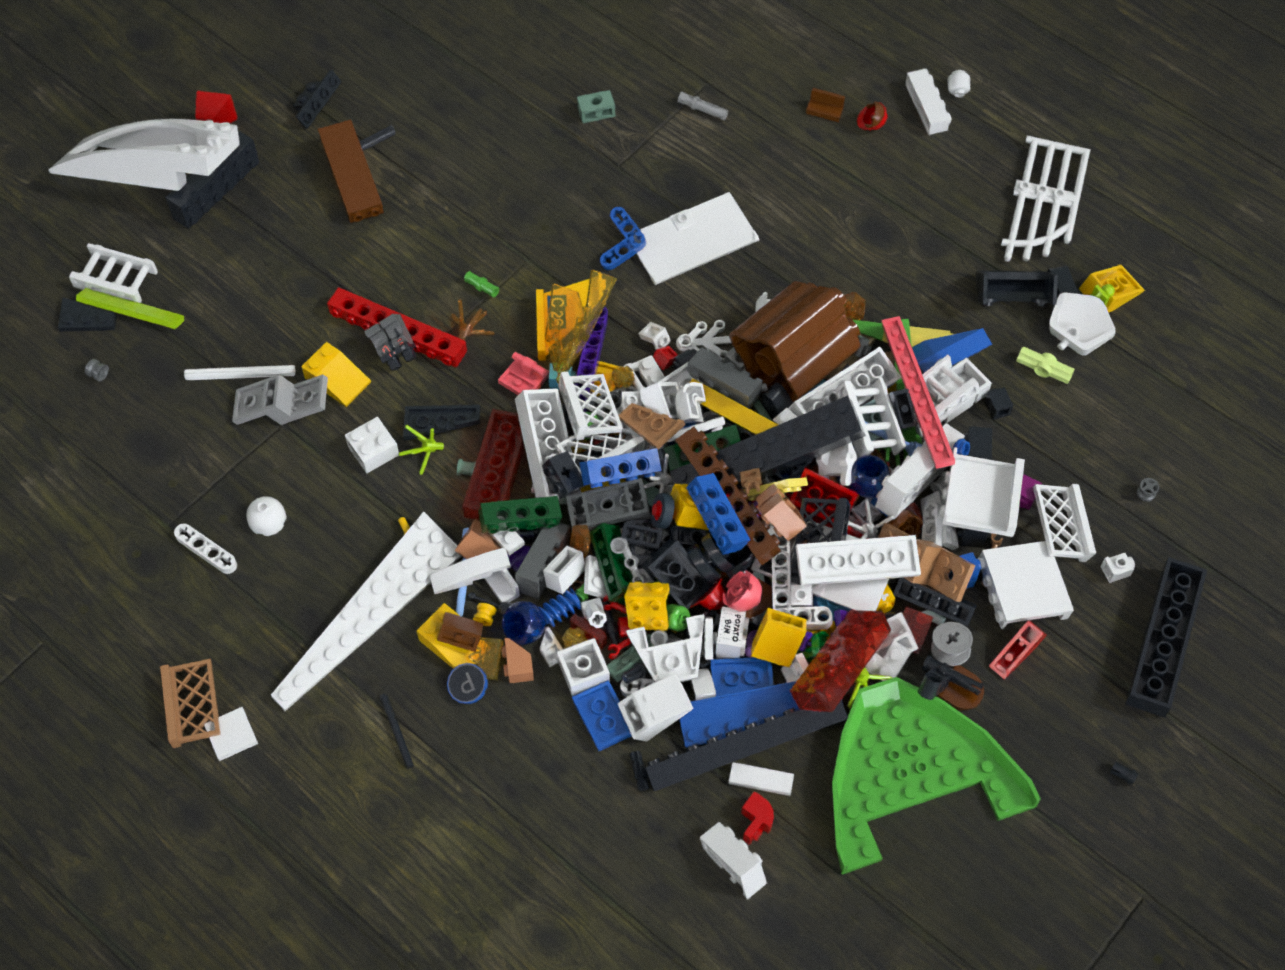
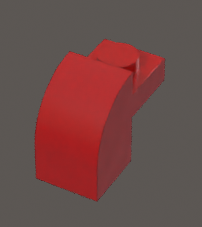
[741,791,774,845]

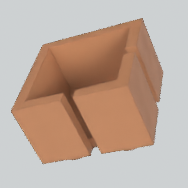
[755,483,807,541]

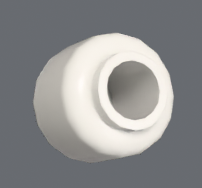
[948,70,970,97]

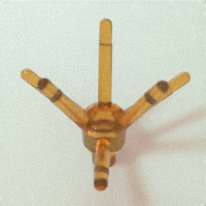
[452,299,495,340]

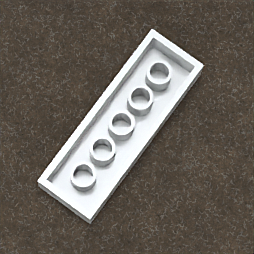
[788,347,901,417]
[515,389,581,505]
[875,423,965,519]

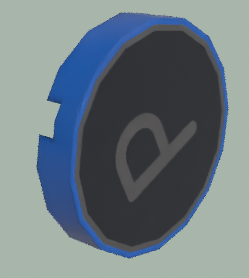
[447,663,488,704]

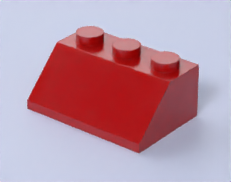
[790,468,858,522]

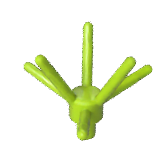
[398,425,444,475]
[839,656,892,708]

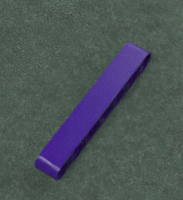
[574,305,608,412]

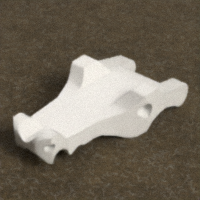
[816,442,857,486]

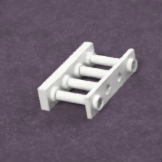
[69,243,158,303]
[904,355,980,438]
[835,378,906,459]

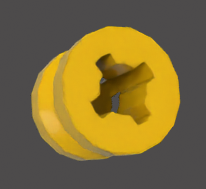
[473,603,497,626]

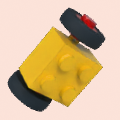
[651,484,710,533]

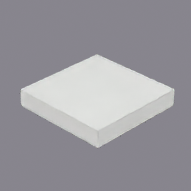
[204,707,258,761]

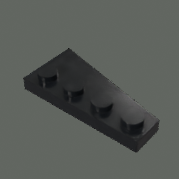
[403,405,481,441]

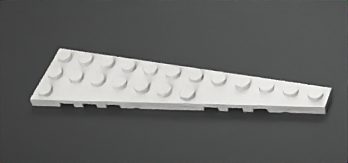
[271,512,462,711]

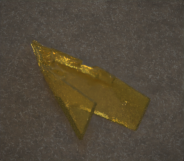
[545,270,617,384]

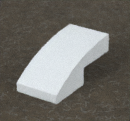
[690,668,716,700]

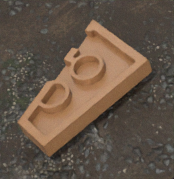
[618,403,685,450]

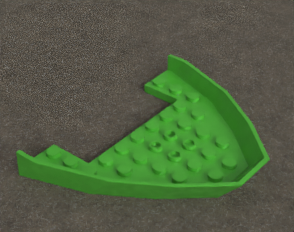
[832,677,1041,874]

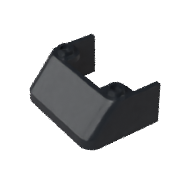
[976,271,1058,306]

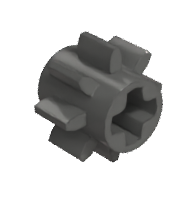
[853,335,872,358]

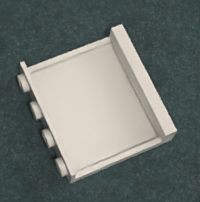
[939,447,1025,537]
[978,541,1074,629]

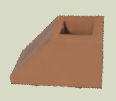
[502,638,534,683]

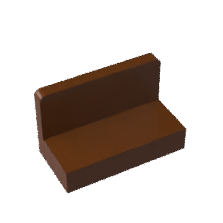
[806,88,845,122]
[437,612,483,652]

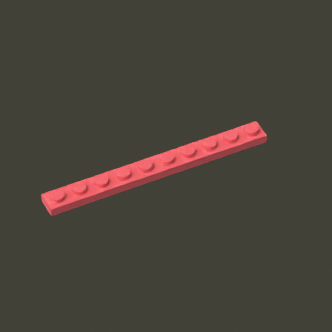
[882,316,955,469]

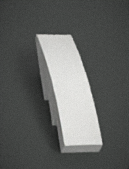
[430,547,511,594]

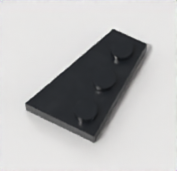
[58,298,117,332]

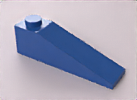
[912,328,992,374]

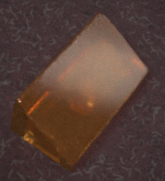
[569,525,591,562]

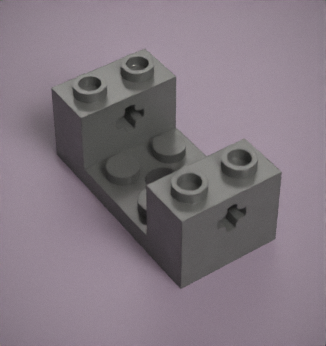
[566,478,651,544]

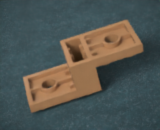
[878,523,976,602]

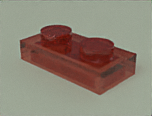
[570,614,607,650]

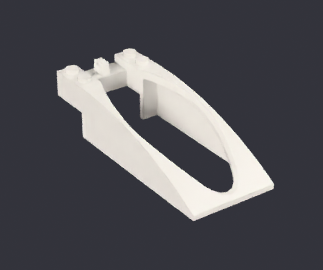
[49,119,240,191]

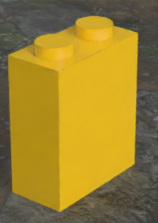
[751,608,806,668]

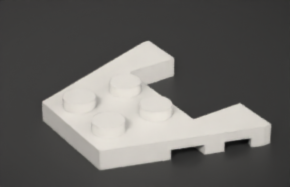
[627,614,705,682]

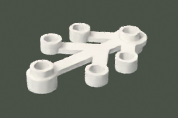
[676,320,732,363]

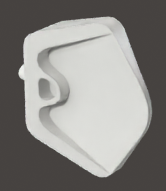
[1049,293,1115,355]

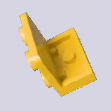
[625,582,670,630]

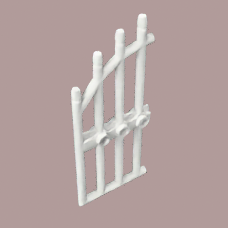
[1001,136,1090,262]

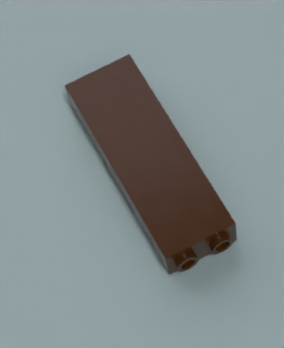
[318,120,384,223]

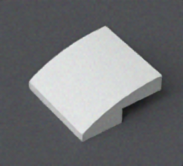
[866,612,918,657]

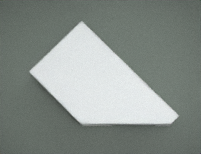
[540,626,563,667]

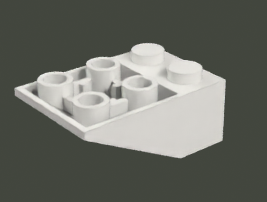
[618,674,693,742]

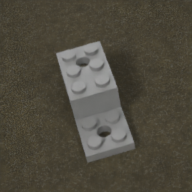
[232,374,328,425]

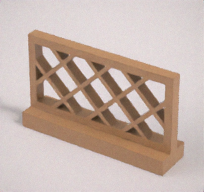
[160,659,221,748]

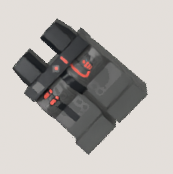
[364,314,417,371]

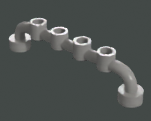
[611,537,668,646]

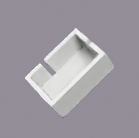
[926,358,992,423]

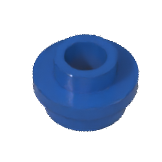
[953,438,970,456]

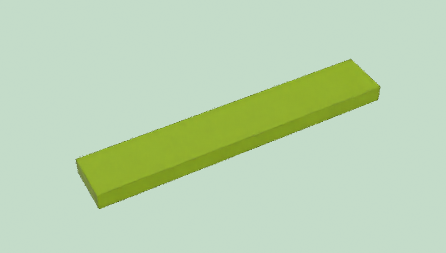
[76,288,184,329]

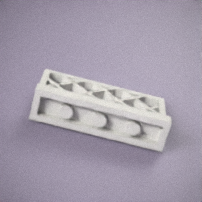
[558,372,623,440]
[556,411,646,476]
[1033,484,1096,562]

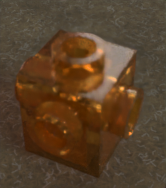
[844,291,866,320]

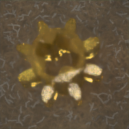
[612,365,635,388]
[562,627,587,649]

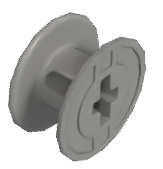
[931,622,973,666]

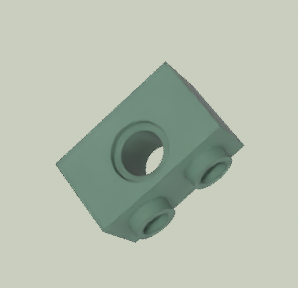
[577,90,615,123]

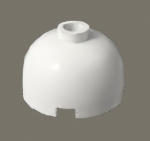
[246,496,287,536]

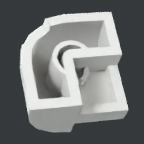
[675,382,706,424]

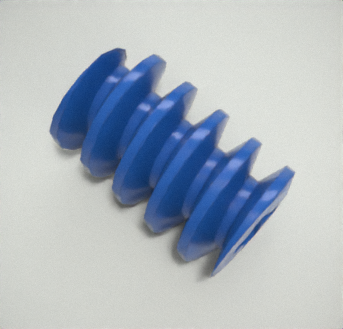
[537,587,582,627]

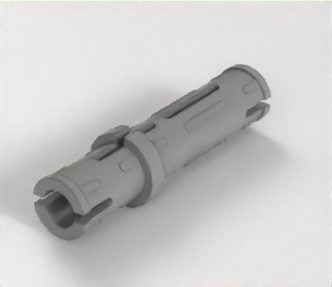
[678,92,728,120]

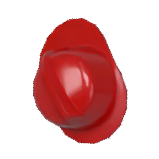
[690,578,727,610]

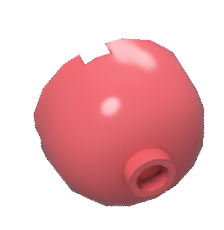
[722,570,762,612]

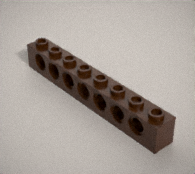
[675,426,782,565]

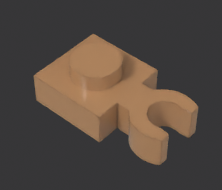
[740,468,762,494]

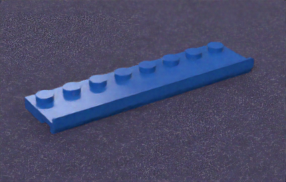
[680,673,843,748]

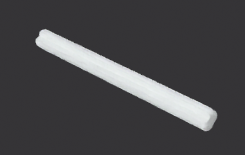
[184,365,296,380]

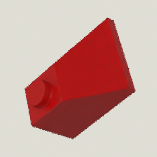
[195,91,237,124]

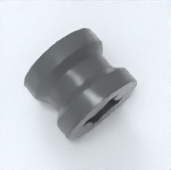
[85,359,109,382]
[1137,478,1159,502]

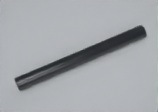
[379,693,414,769]

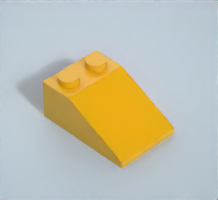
[1079,265,1144,313]
[301,342,371,407]
[417,603,490,669]

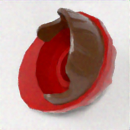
[857,101,888,130]

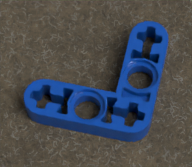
[600,207,646,270]

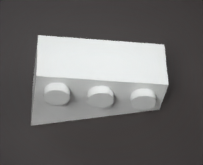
[700,822,767,899]

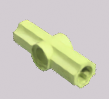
[1016,346,1075,384]

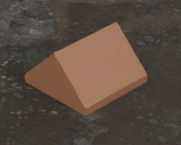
[454,519,501,559]

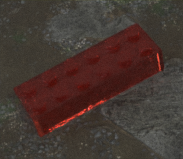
[462,409,525,521]
[790,610,892,712]

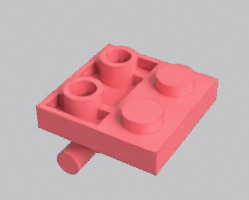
[498,352,549,395]

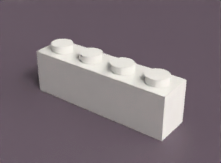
[905,69,951,135]

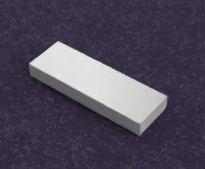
[729,762,794,796]

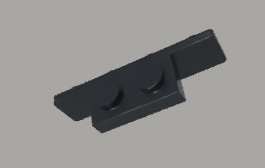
[293,70,341,129]

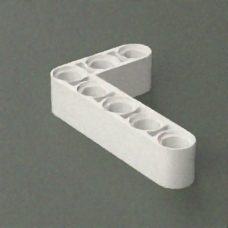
[772,533,833,630]

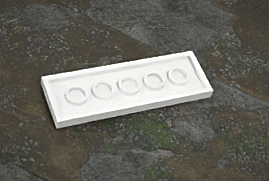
[796,535,921,586]

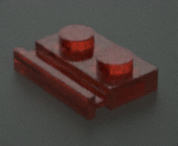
[903,606,934,655]

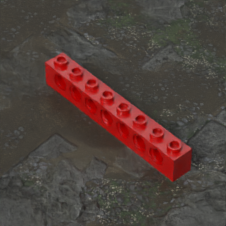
[327,287,467,368]

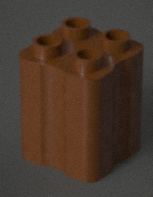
[729,281,861,402]

